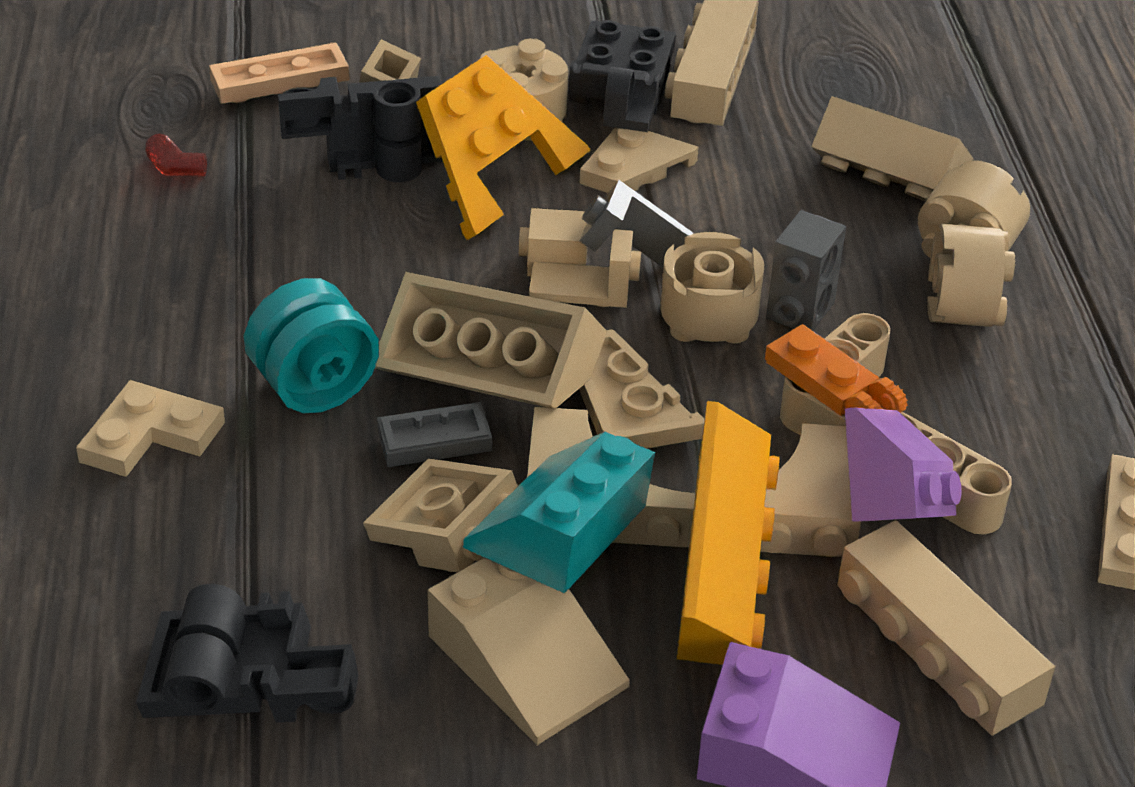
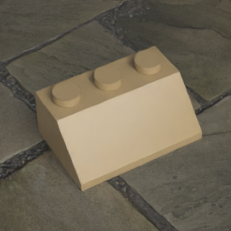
[811,96,973,201]

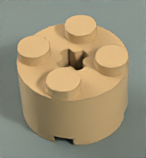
[480,39,568,140]
[918,160,1030,258]
[928,224,1015,327]
[660,232,764,343]

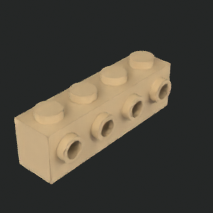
[665,0,759,126]
[837,520,1055,736]

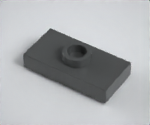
[377,402,492,467]

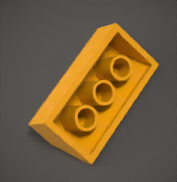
[677,401,780,665]

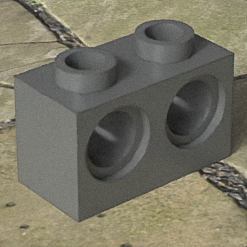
[766,210,846,331]

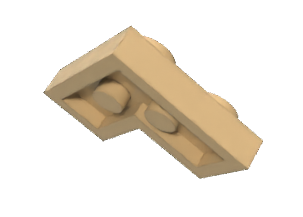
[76,380,225,477]

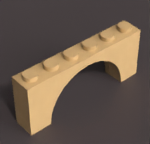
[527,407,861,557]

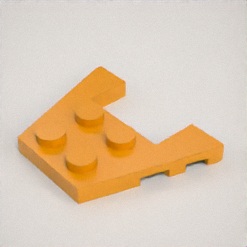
[416,55,591,240]

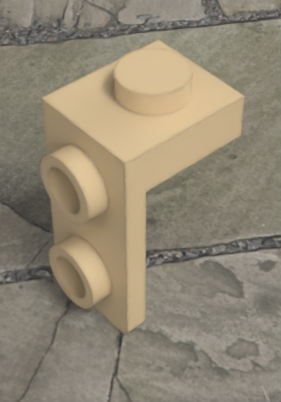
[529,229,641,308]

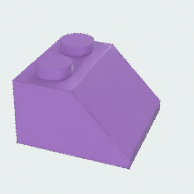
[845,408,961,522]

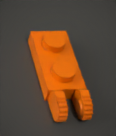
[765,324,908,416]

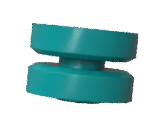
[244,278,379,413]

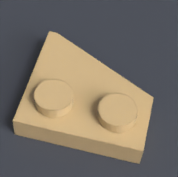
[580,128,698,193]

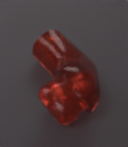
[145,134,207,176]

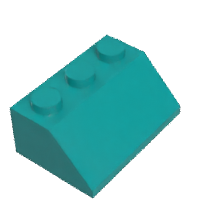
[463,432,655,593]

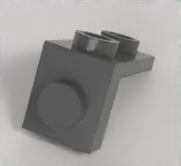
[580,180,694,268]

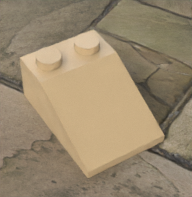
[428,557,630,745]

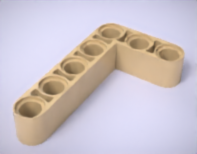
[780,313,1012,535]

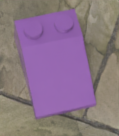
[697,642,900,787]

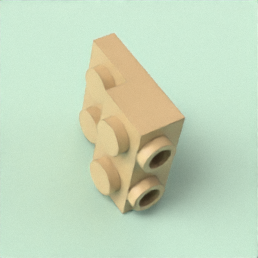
[363,459,518,573]

